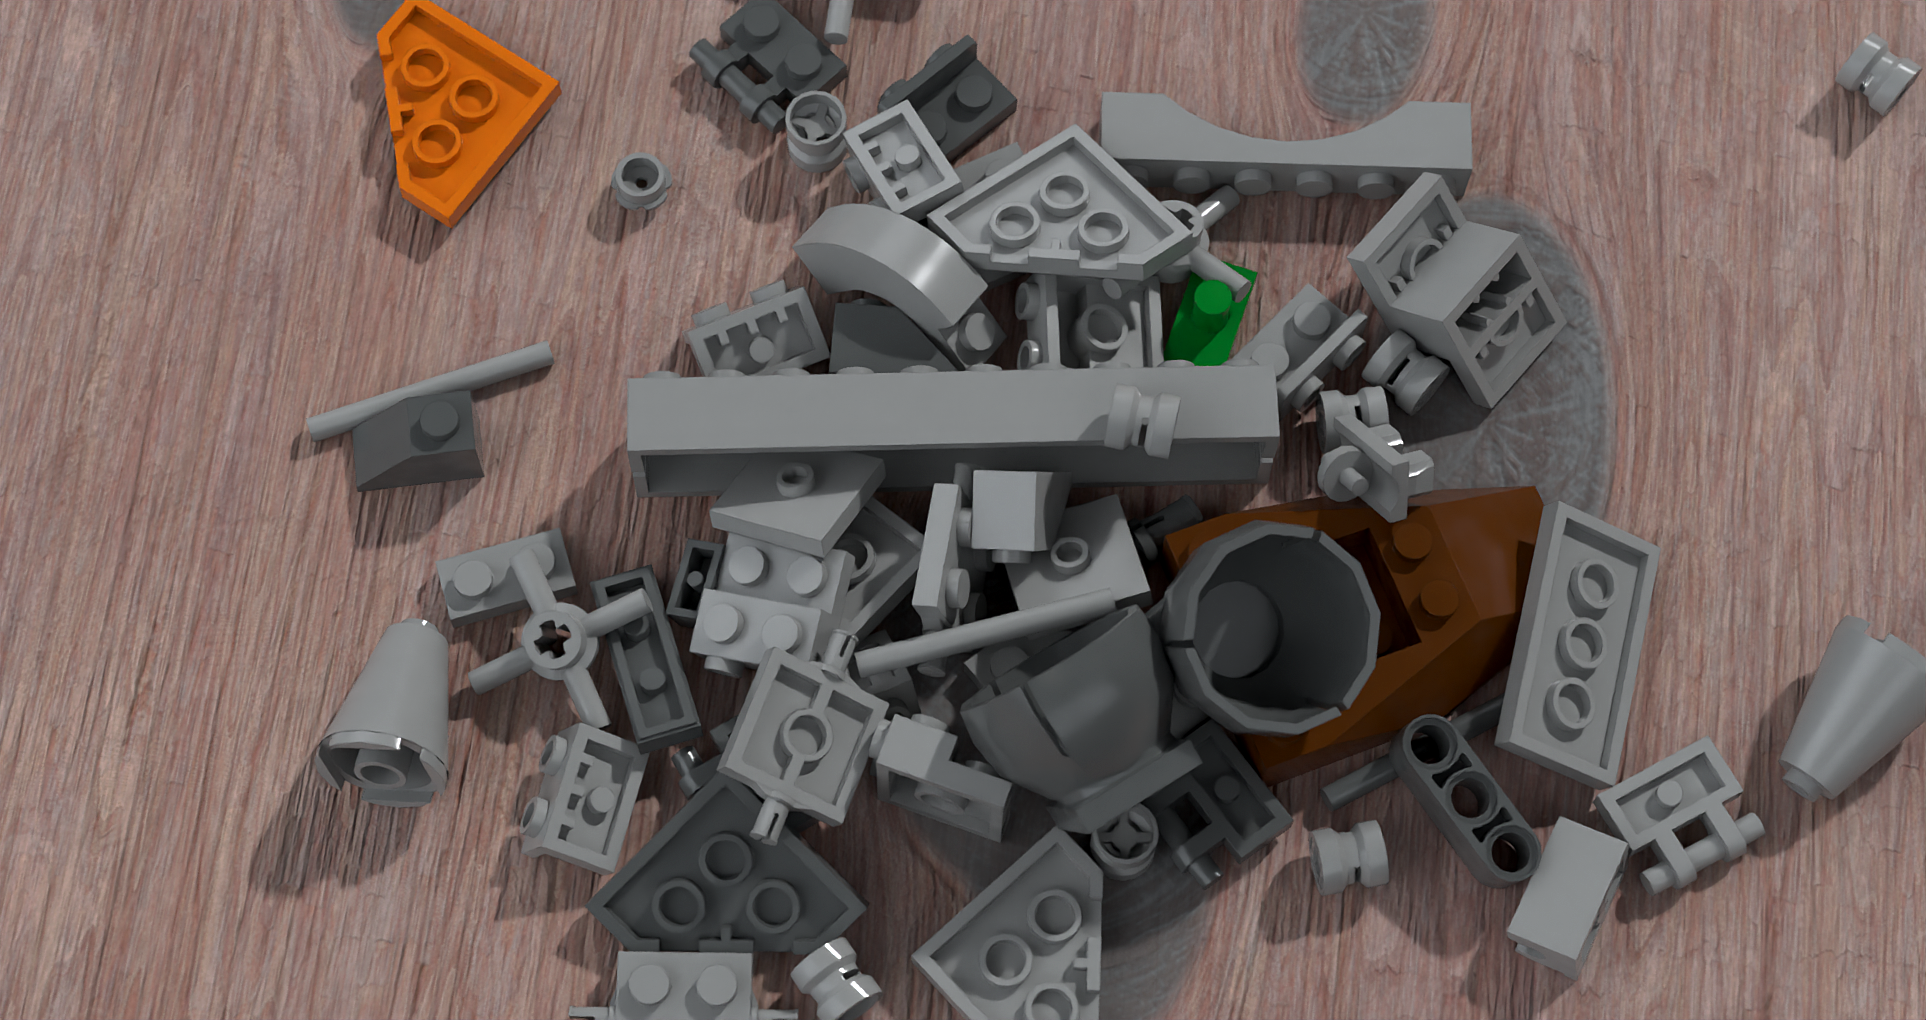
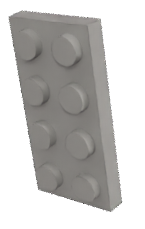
[1494,501,1661,790]

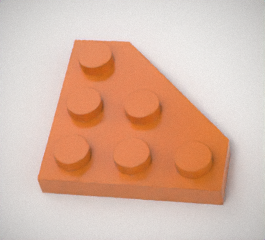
[376,0,562,229]

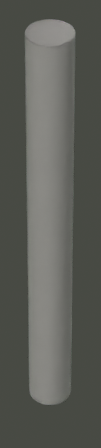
[306,340,555,442]
[854,587,1116,678]

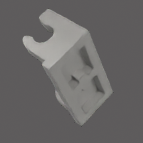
[1507,816,1628,981]

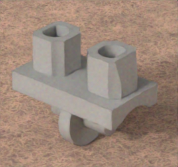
[1317,413,1434,523]

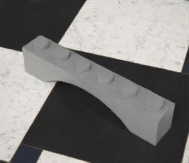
[1099,92,1473,199]

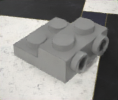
[1015,273,1164,370]
[689,532,856,678]
[869,714,1012,843]

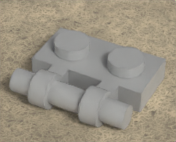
[1593,735,1765,896]

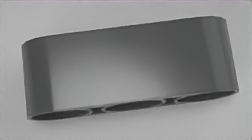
[1389,714,1542,889]

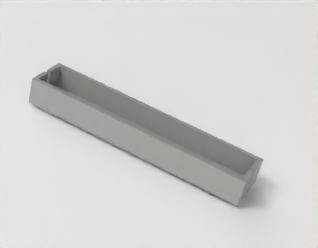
[627,358,1280,498]

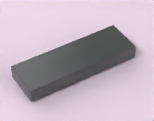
[590,564,704,755]

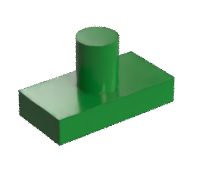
[1164,260,1258,366]

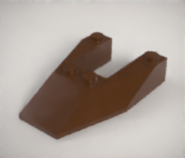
[1160,486,1545,787]

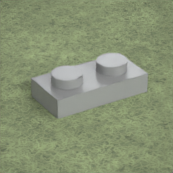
[435,528,578,628]

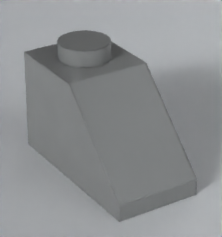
[971,470,1073,563]

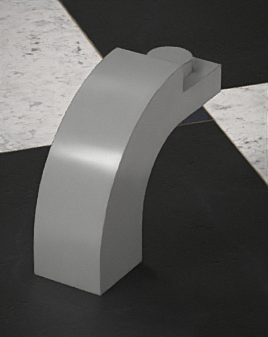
[792,203,1008,371]

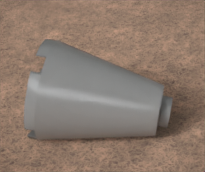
[1779,615,1926,802]
[315,618,449,808]

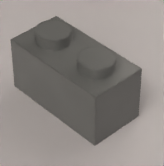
[665,538,726,629]

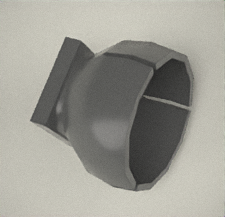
[1145,520,1381,738]
[960,604,1203,834]

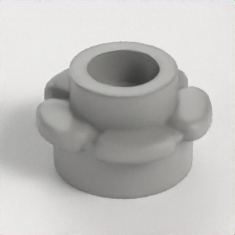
[611,152,672,211]

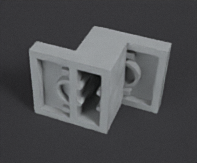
[1347,171,1567,409]

